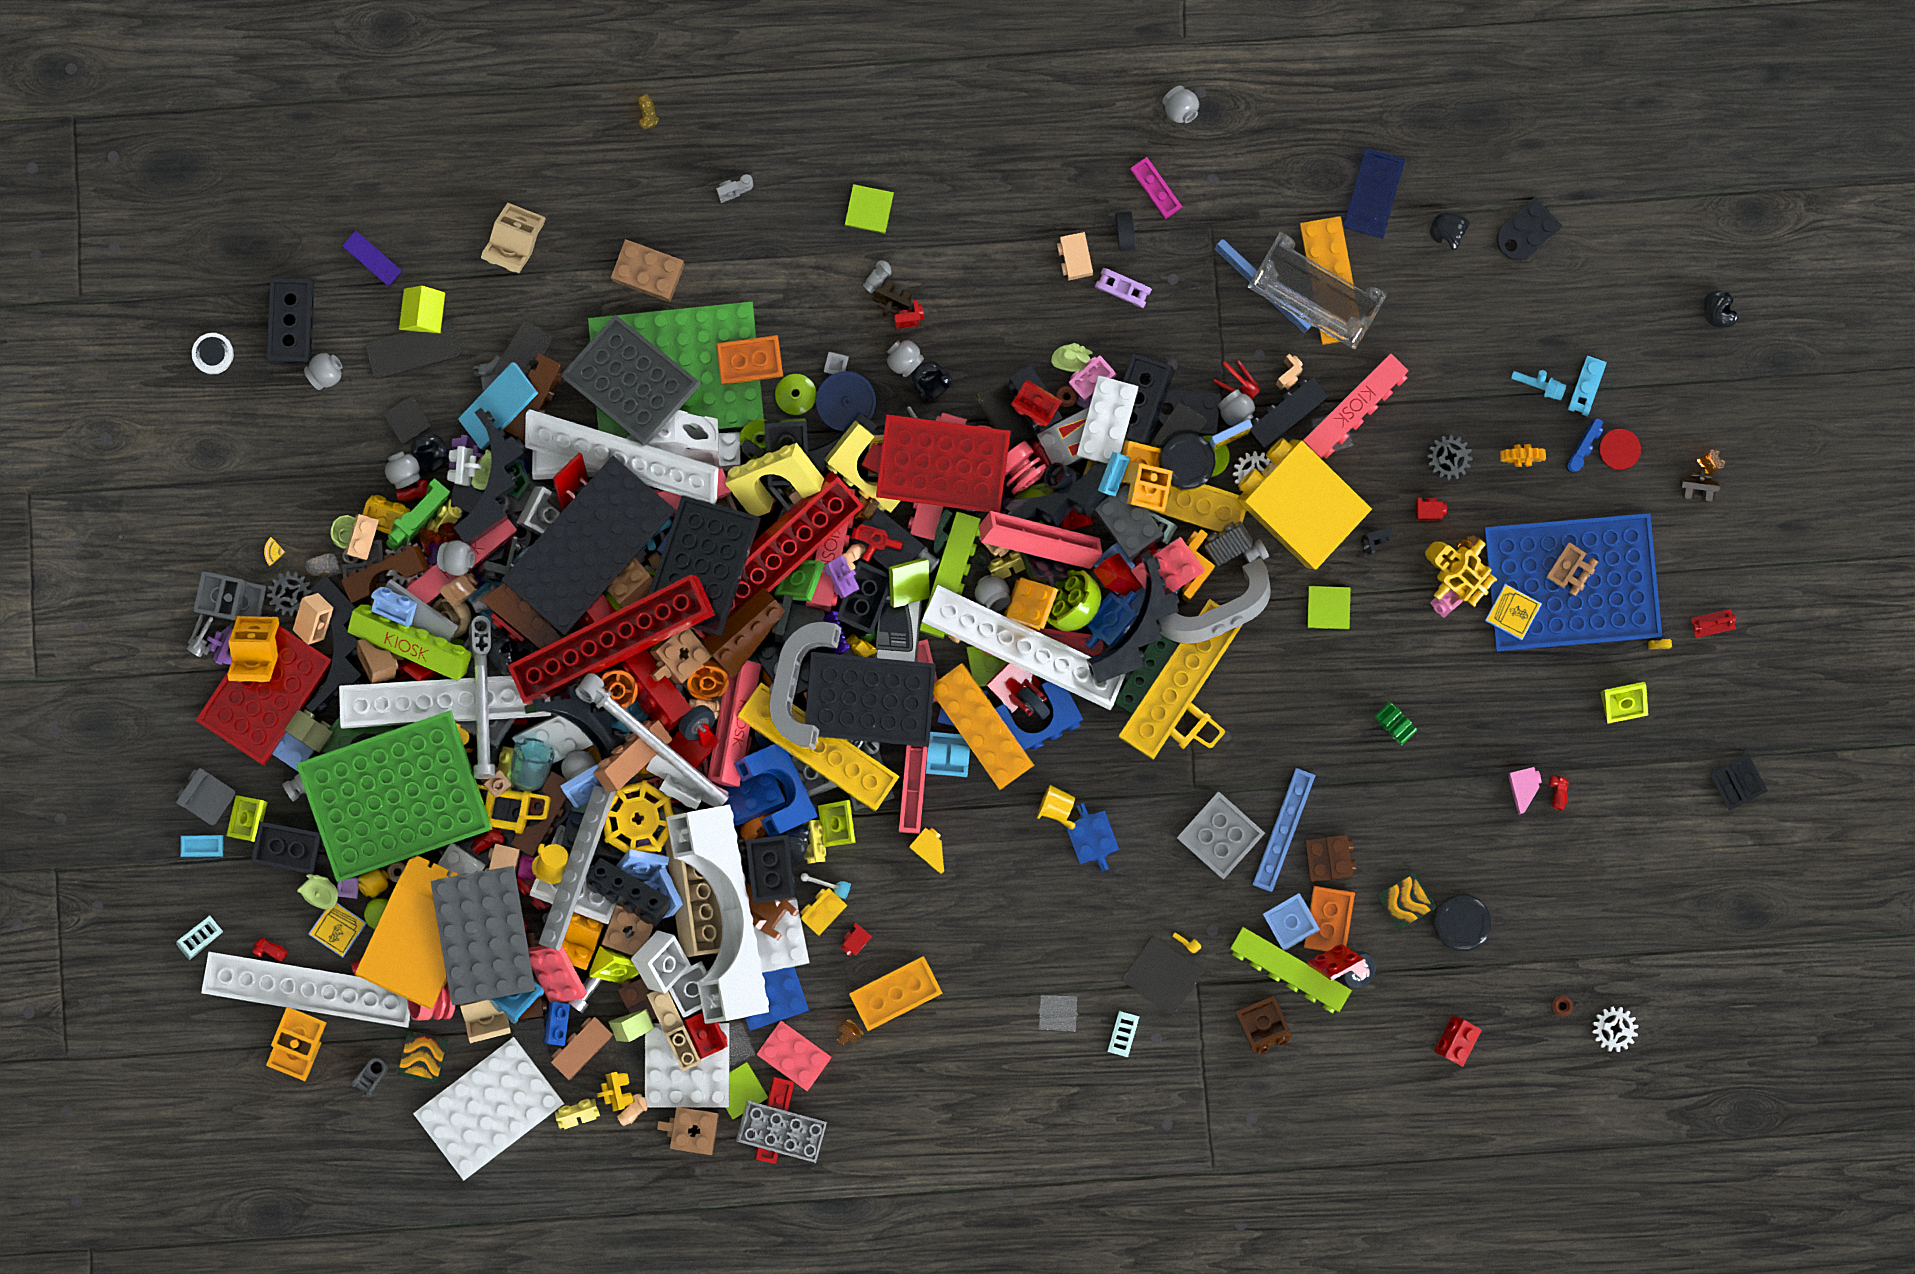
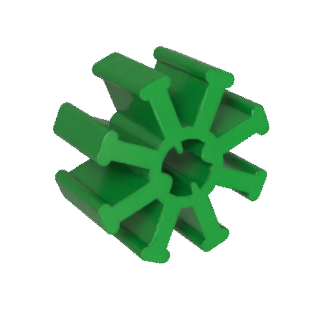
[1374,701,1418,746]

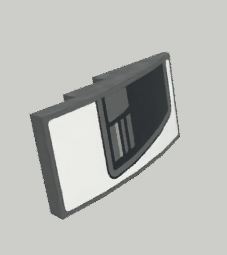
[875,595,922,662]

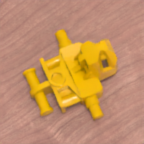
[1425,539,1497,607]

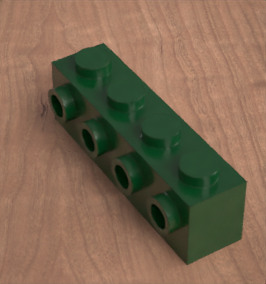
[1114,634,1178,715]

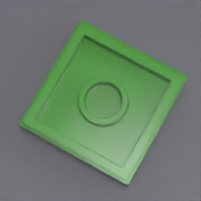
[774,560,825,601]

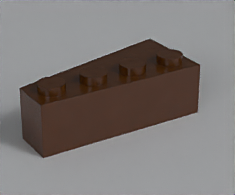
[503,353,564,442]
[479,583,561,650]
[701,587,785,678]

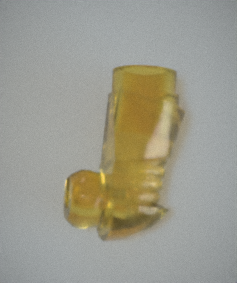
[637,94,659,129]

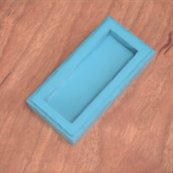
[1098,452,1130,496]
[181,835,223,857]

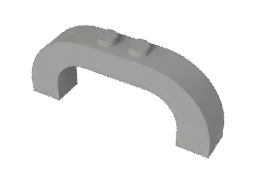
[1157,558,1271,643]
[770,622,841,750]

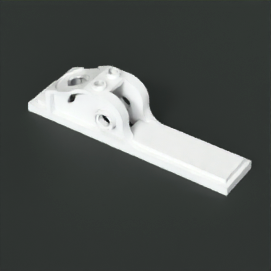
[532,410,741,480]

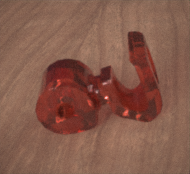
[418,522,461,557]

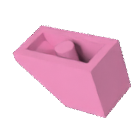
[1508,767,1541,815]

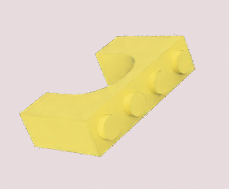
[824,421,900,513]
[725,443,824,516]

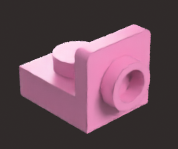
[1430,590,1463,618]

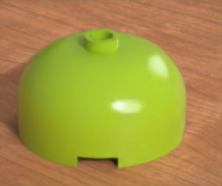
[1047,570,1101,631]

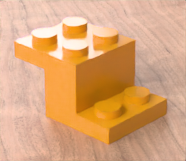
[1121,441,1173,512]
[1181,529,1215,602]
[1003,578,1058,630]
[227,616,279,682]
[562,912,605,970]
[266,1007,327,1081]

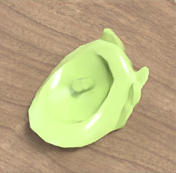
[1051,343,1093,372]
[471,449,491,490]
[297,874,338,909]

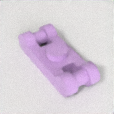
[1094,268,1152,308]

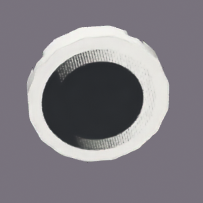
[192,333,234,374]

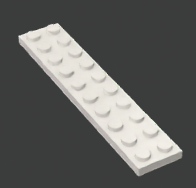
[525,409,718,504]
[922,585,1126,710]
[339,676,551,728]
[201,952,410,1027]

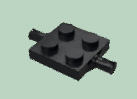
[1019,552,1069,591]

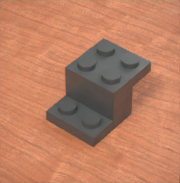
[193,571,268,622]

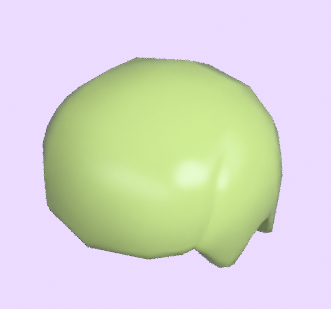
[330,515,355,549]

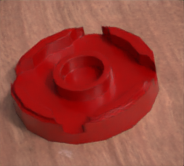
[1599,429,1641,470]

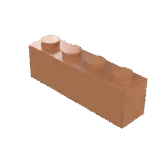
[593,720,672,792]

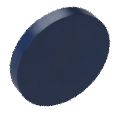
[816,371,876,431]

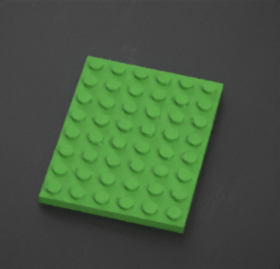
[588,302,764,438]
[296,710,493,882]

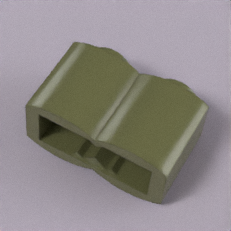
[284,709,334,754]

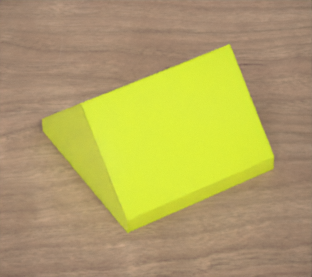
[399,286,445,333]
[1601,682,1648,723]
[227,795,268,842]
[818,800,856,847]
[589,946,639,984]

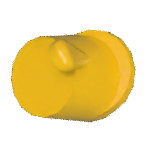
[1036,785,1075,829]
[532,844,568,884]

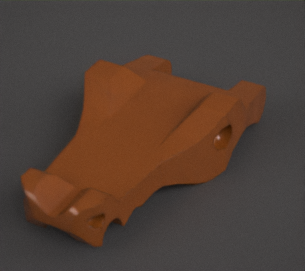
[745,882,799,941]

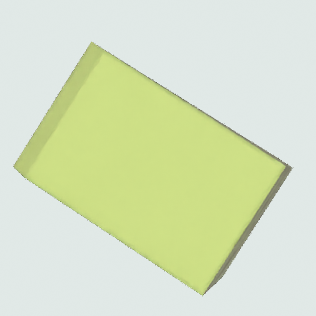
[609,1009,655,1042]

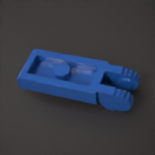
[1566,418,1603,473]

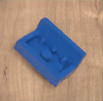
[543,1002,570,1046]

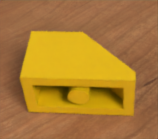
[909,828,944,874]

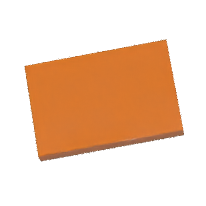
[716,335,783,385]
[1304,886,1355,952]

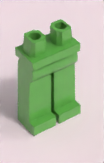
[386,478,450,552]

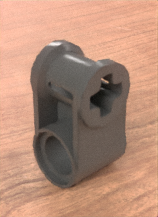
[351,1058,388,1098]

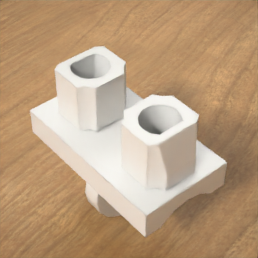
[447,446,481,486]

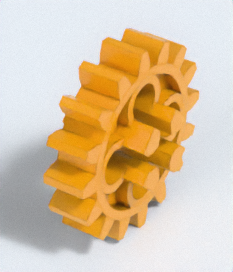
[1500,444,1546,467]

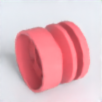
[1005,441,1047,495]
[407,981,455,1021]

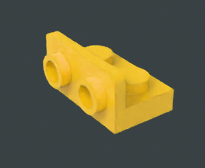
[363,495,410,534]
[800,888,847,936]

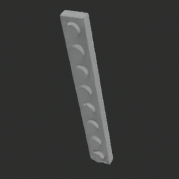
[539,785,616,951]

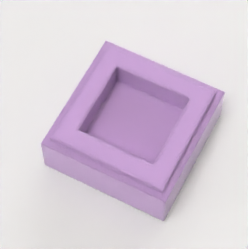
[337,877,359,899]

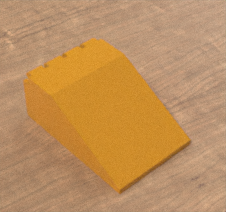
[355,855,459,1010]

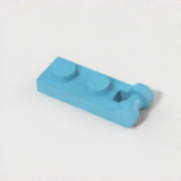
[1568,355,1607,417]

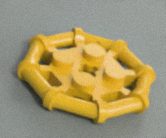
[603,780,674,854]

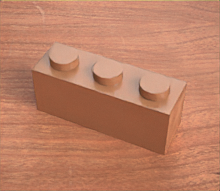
[551,1017,614,1080]

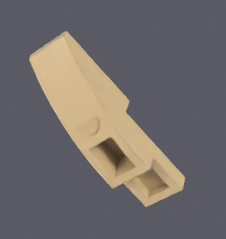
[647,991,701,1072]

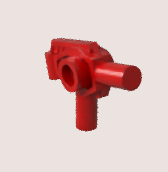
[851,524,903,562]

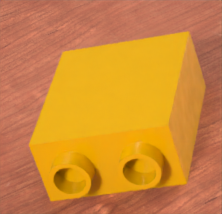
[1236,438,1372,570]

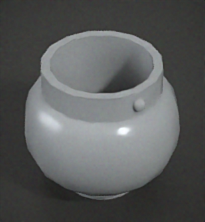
[1162,85,1199,123]
[887,340,924,377]
[304,353,343,390]
[1218,389,1255,426]
[385,451,421,489]
[437,540,475,576]
[974,575,1011,613]
[561,750,596,781]

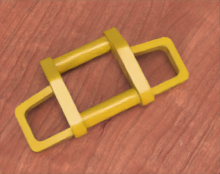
[1170,702,1225,749]
[477,784,551,834]

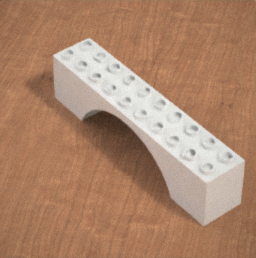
[666,805,769,1024]

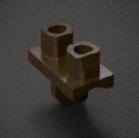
[873,281,912,317]
[1680,466,1720,502]

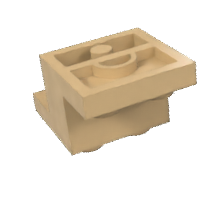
[481,203,546,273]
[460,999,511,1043]

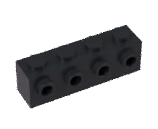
[1249,378,1329,450]
[586,858,670,927]

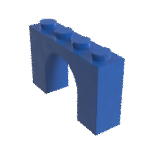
[995,681,1083,751]
[734,744,818,837]

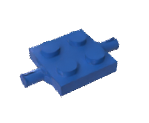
[1085,590,1138,649]
[1066,803,1120,872]

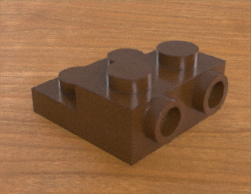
[1305,835,1356,882]
[618,975,657,1020]
[1236,996,1292,1054]

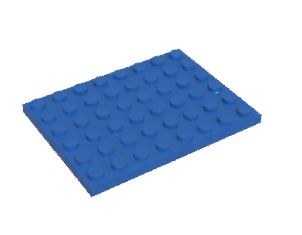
[1484,513,1662,652]

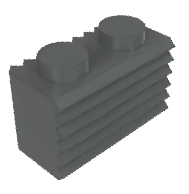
[1204,521,1253,567]

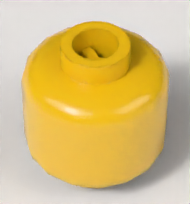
[357,868,389,898]

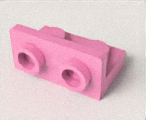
[1069,356,1117,402]

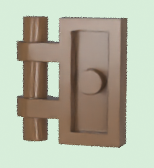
[1546,542,1598,597]

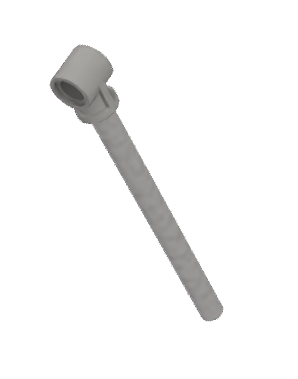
[575,673,729,806]

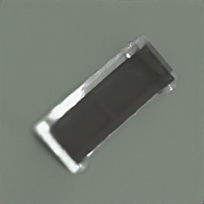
[1248,231,1387,350]

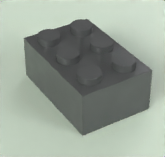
[1094,484,1164,562]

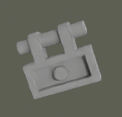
[716,174,753,203]

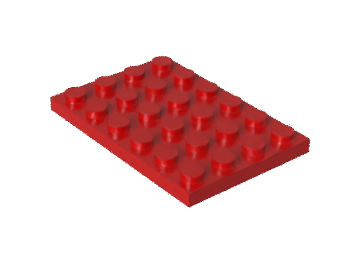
[876,414,1011,513]
[195,616,332,766]

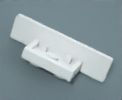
[646,754,728,810]

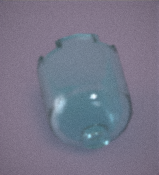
[509,738,555,791]

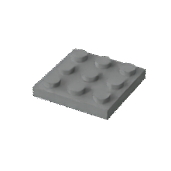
[1177,791,1265,880]

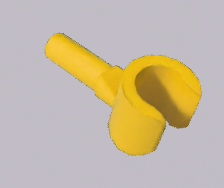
[1172,932,1201,953]

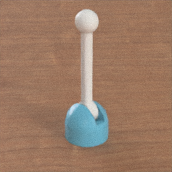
[801,873,851,899]

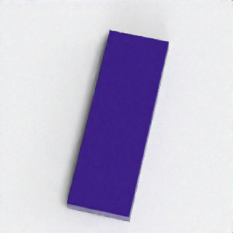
[342,231,402,287]

